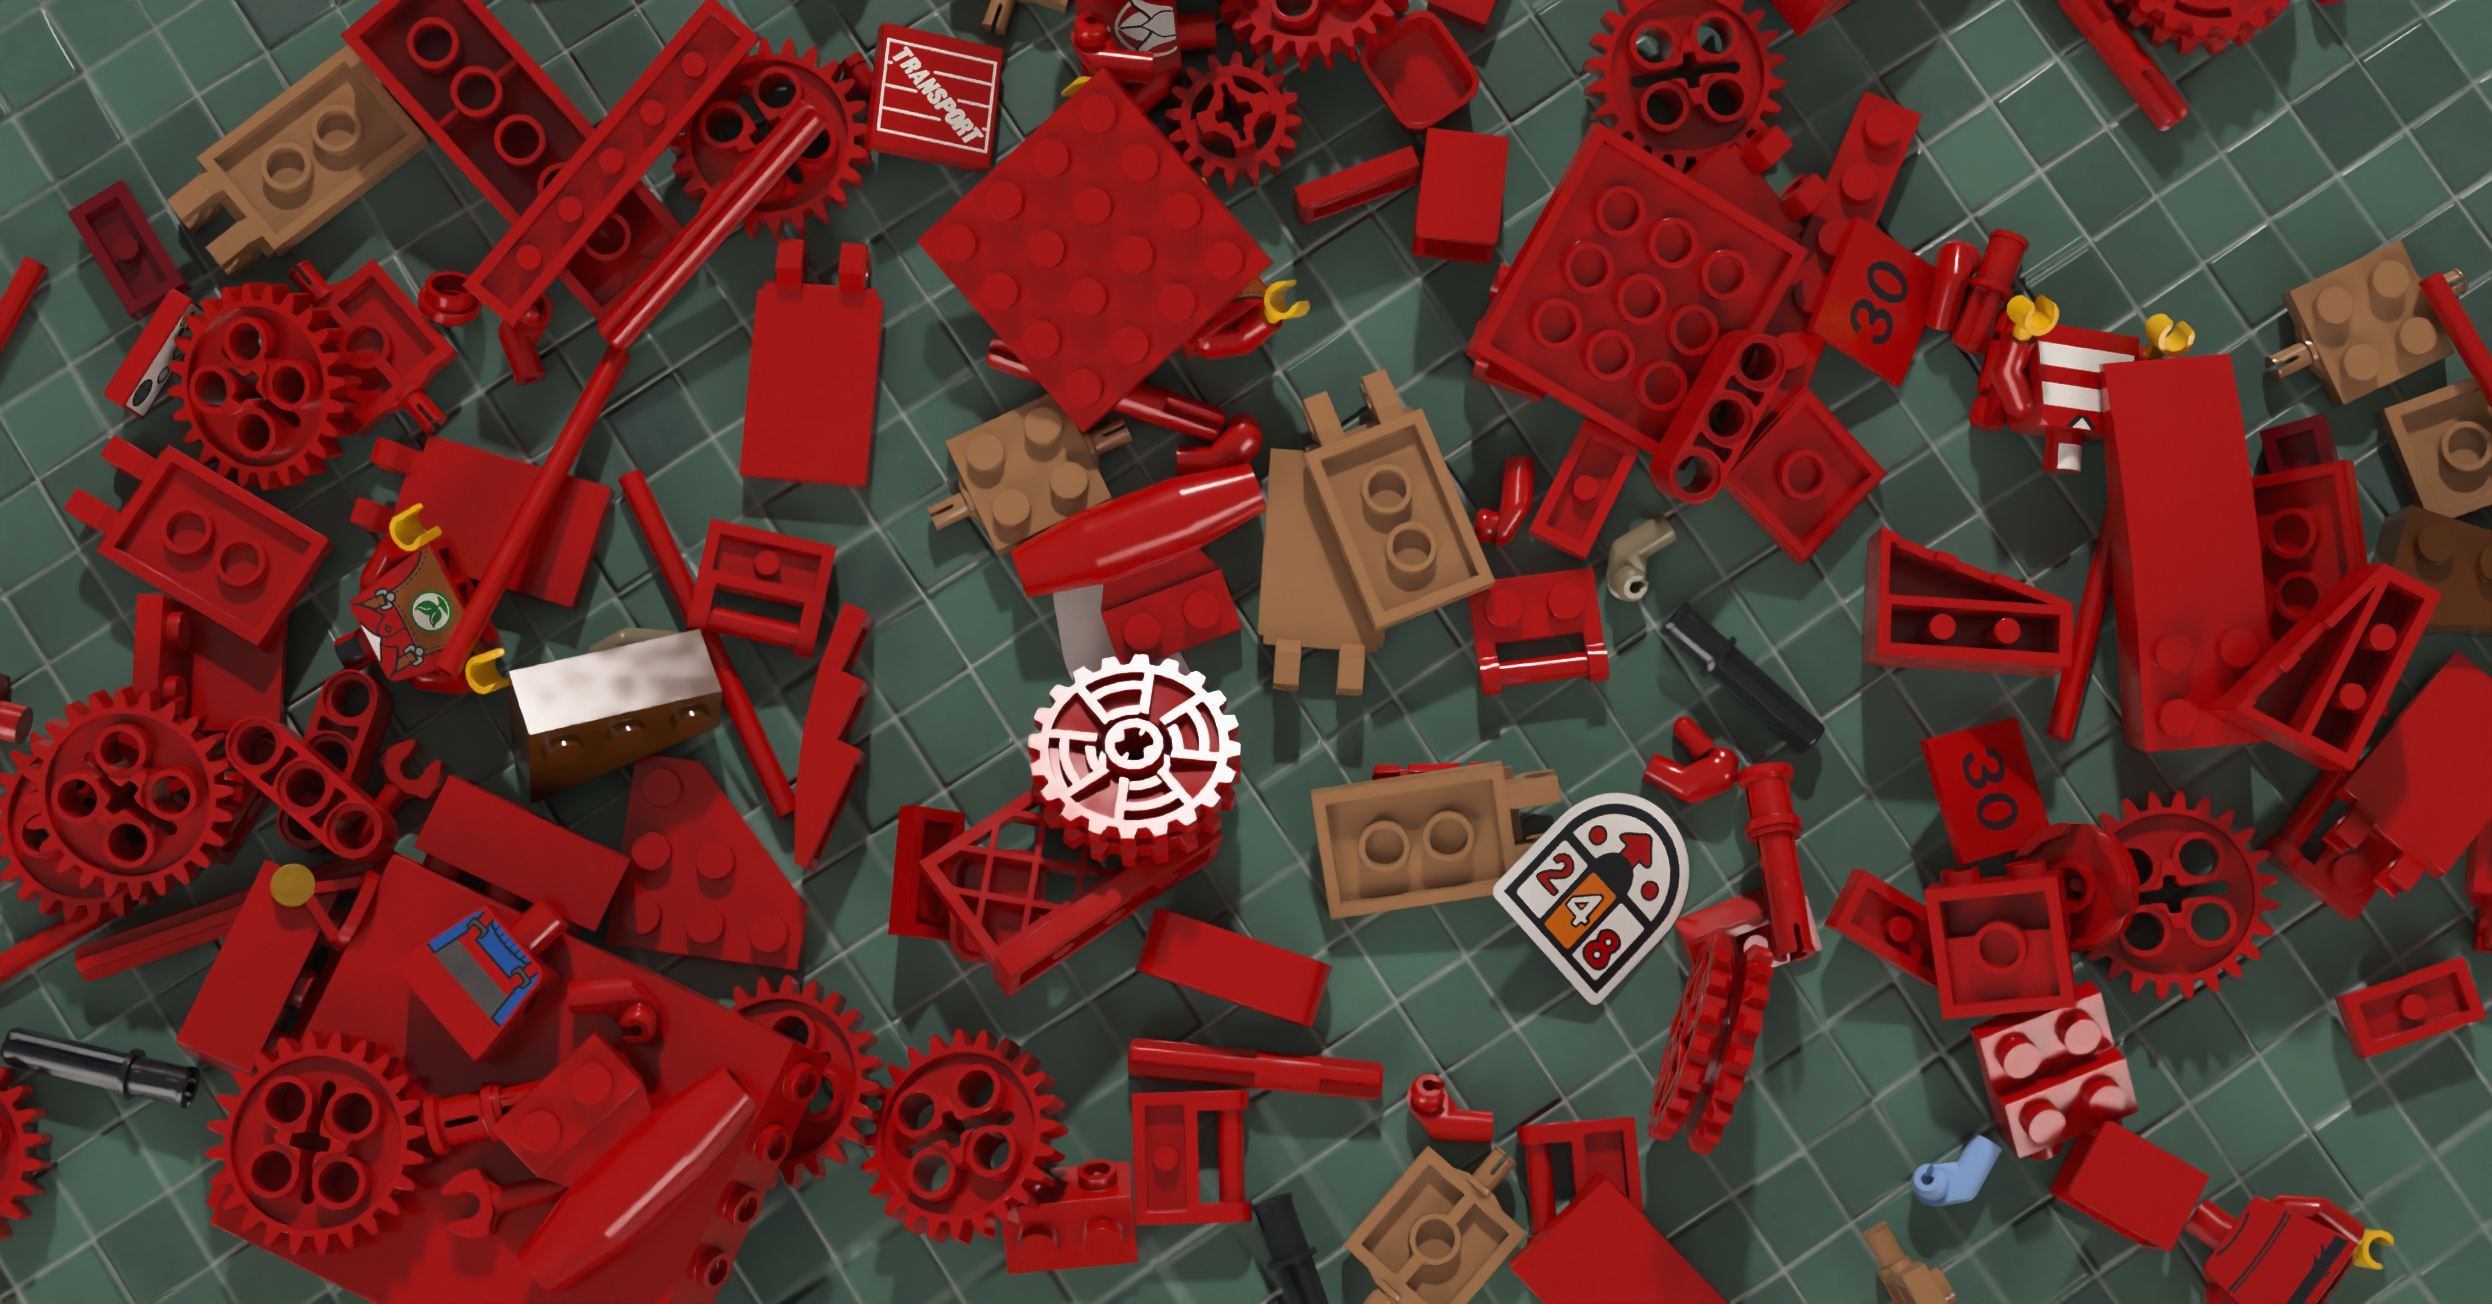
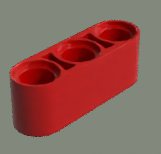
[1649,329,1788,504]
[276,669,394,855]
[225,715,399,864]
[1135,908,1332,1029]

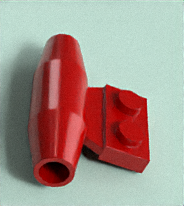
[1010,463,1266,665]
[491,1030,760,1294]

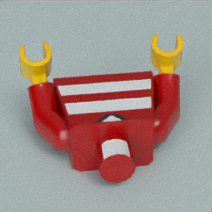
[1989,294,2195,474]

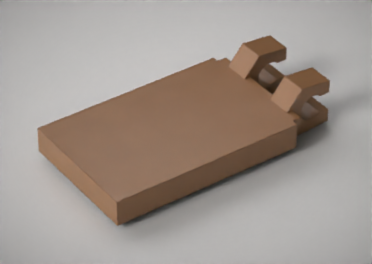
[166,45,429,279]
[1301,368,1495,633]
[2377,377,2492,519]
[1257,448,1385,697]
[1311,760,1561,920]

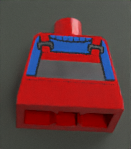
[391,898,569,1064]

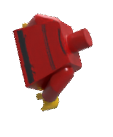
[2185,1194,2394,1304]

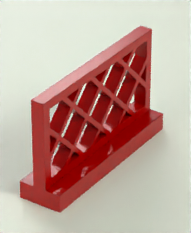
[918,759,1223,998]

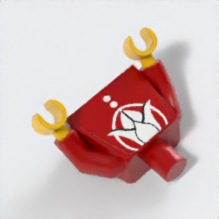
[1061,0,1217,114]

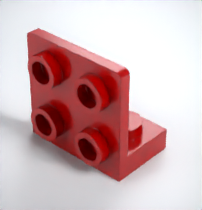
[132,594,289,733]

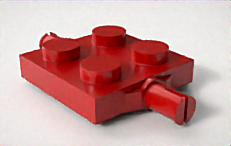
[287,258,459,437]

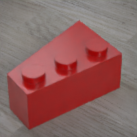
[1862,527,2073,677]
[2209,563,2443,771]
[413,775,632,937]
[175,859,347,1074]

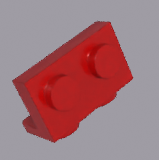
[1001,1159,1138,1274]

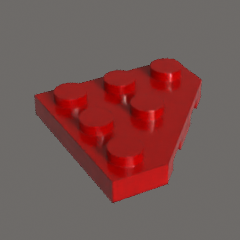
[605,755,810,971]

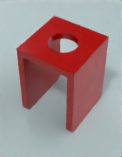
[1411,127,1510,265]
[2049,1121,2210,1252]

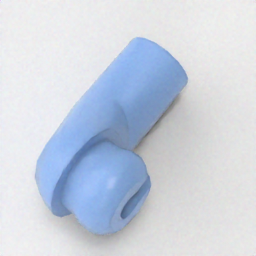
[1912,1133,2002,1207]

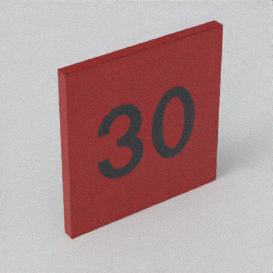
[1806,216,1934,387]
[1920,717,2050,866]

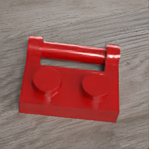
[685,518,837,660]
[1467,567,1609,696]
[2260,761,2398,921]
[1132,1090,1253,1225]
[1516,1116,1644,1243]

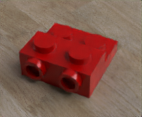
[1924,859,2078,1020]
[1970,981,2139,1160]

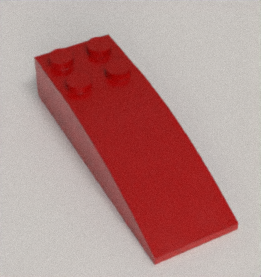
[340,0,684,323]
[2099,353,2269,752]

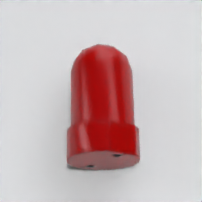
[840,52,873,97]
[1673,716,1716,762]

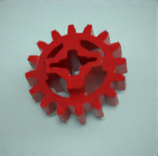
[1166,51,1301,191]

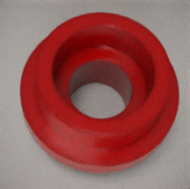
[418,271,482,327]

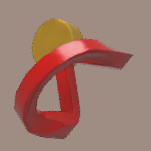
[270,863,381,951]

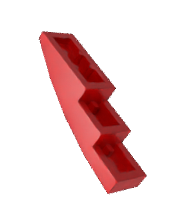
[795,602,875,873]

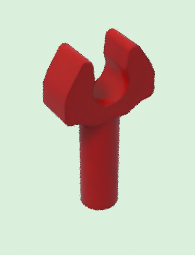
[349,739,447,849]
[440,1168,569,1239]

